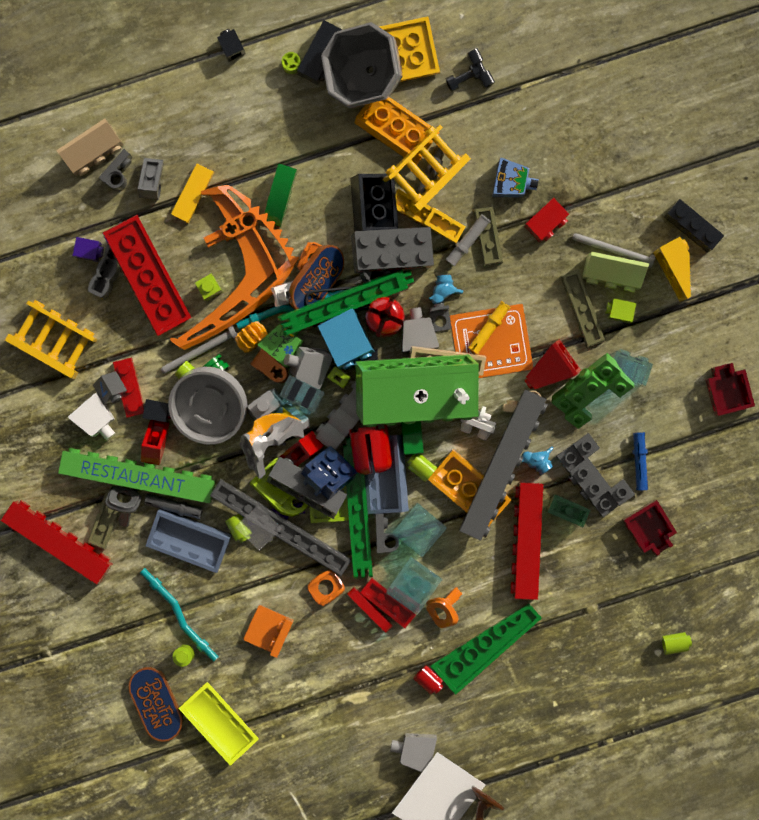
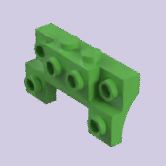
[551,353,634,429]

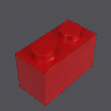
[524,198,569,243]

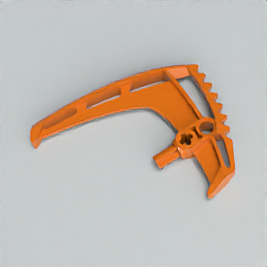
[170,185,299,350]

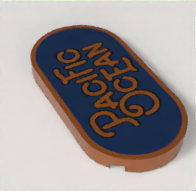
[289,245,345,310]
[129,667,183,742]

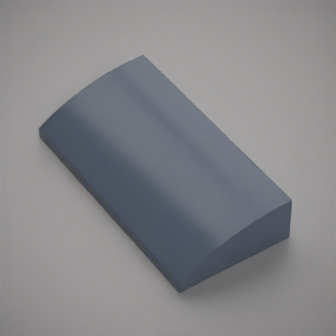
[365,435,409,514]
[146,509,232,573]

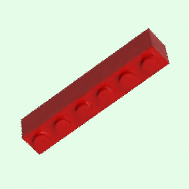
[510,482,543,600]
[0,500,113,584]

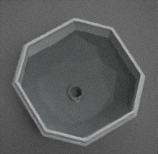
[321,22,403,109]

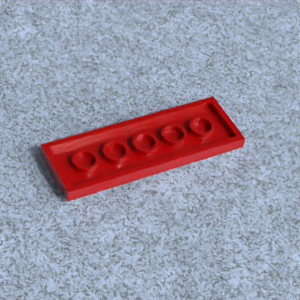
[102,215,191,336]

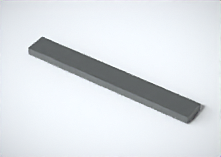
[210,479,351,576]

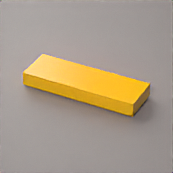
[171,164,214,224]

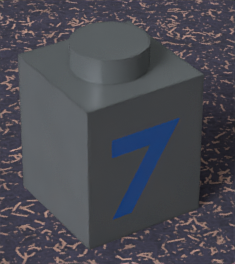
[93,371,127,404]

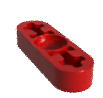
[347,587,393,633]

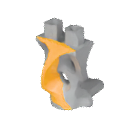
[239,407,310,479]

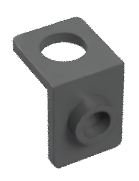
[429,303,451,332]

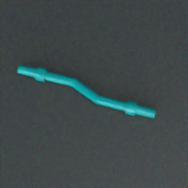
[236,290,345,330]
[140,568,219,662]

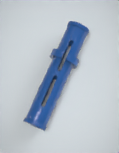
[632,432,648,490]

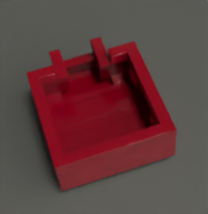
[705,363,755,416]
[622,499,677,556]

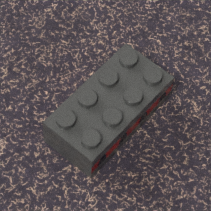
[351,227,434,273]

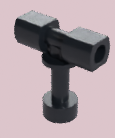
[445,48,495,92]

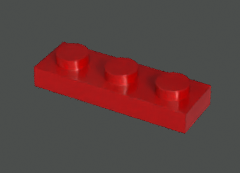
[113,357,145,418]
[360,578,417,628]

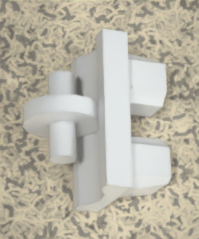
[271,281,293,307]
[461,406,496,440]

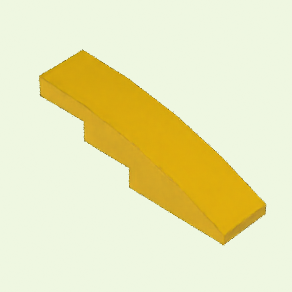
[395,189,466,243]

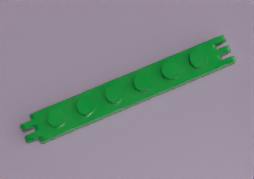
[278,269,414,336]
[343,437,373,579]

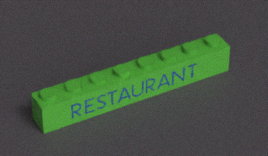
[58,448,216,503]

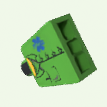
[258,324,303,369]

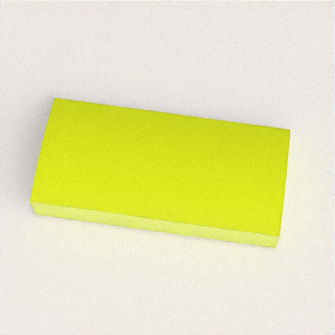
[178,682,259,766]

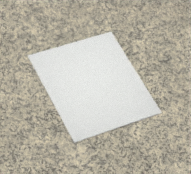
[392,752,485,820]

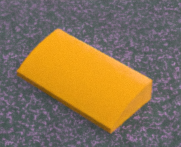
[354,97,440,165]
[428,449,511,527]

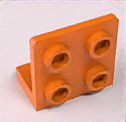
[244,605,294,658]

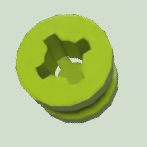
[281,52,301,74]

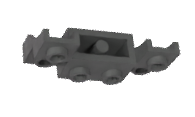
[556,433,635,517]

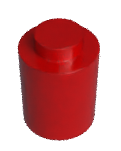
[413,665,443,695]

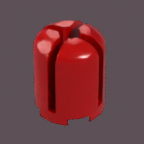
[366,297,405,338]
[349,425,392,475]

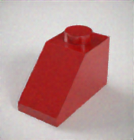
[141,420,169,465]
[279,431,324,467]

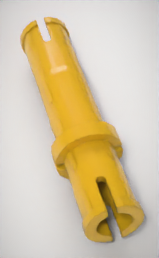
[468,301,511,354]

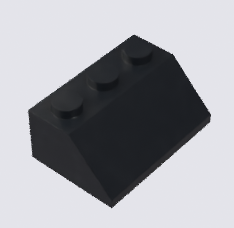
[350,174,398,232]

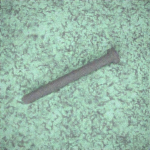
[572,233,655,268]
[161,325,238,374]

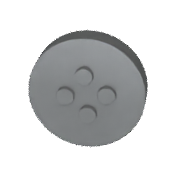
[168,367,248,444]

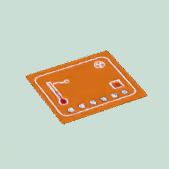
[450,304,533,378]

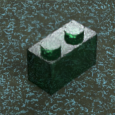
[545,494,591,527]

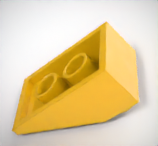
[653,237,691,302]

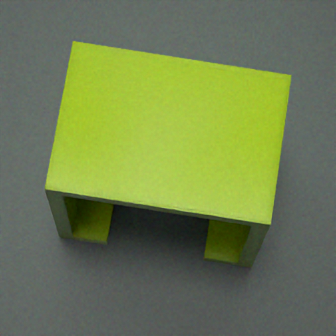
[327,367,351,389]

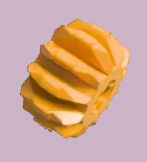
[235,321,268,353]

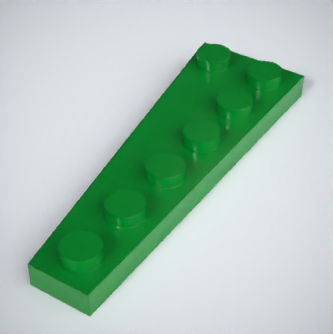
[430,603,542,695]

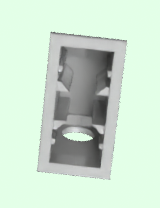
[402,308,439,353]
[284,347,333,389]
[247,388,286,421]
[390,733,437,772]

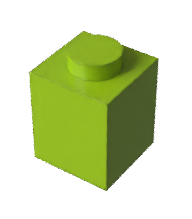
[195,273,223,301]
[605,299,636,323]

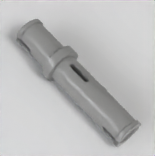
[446,214,491,266]

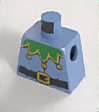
[492,158,539,197]

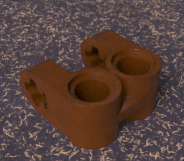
[250,349,289,384]

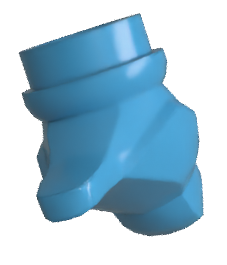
[429,275,463,304]
[521,446,554,475]

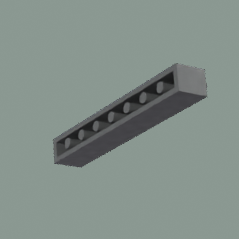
[459,389,548,541]

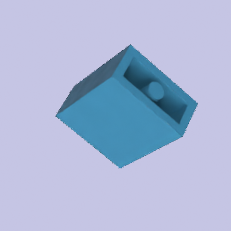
[318,309,375,370]

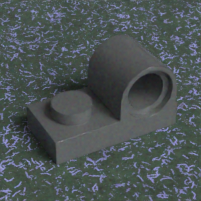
[99,149,132,191]
[138,158,164,200]
[376,513,399,553]

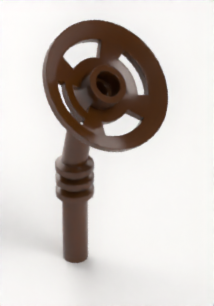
[471,786,505,820]

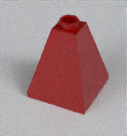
[525,339,581,390]

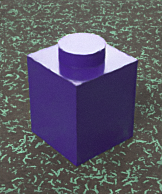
[73,237,104,262]

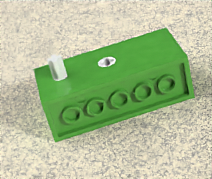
[355,354,479,427]

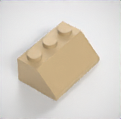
[56,118,124,176]

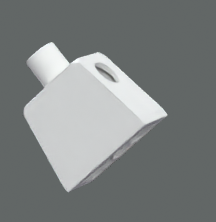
[68,393,115,440]

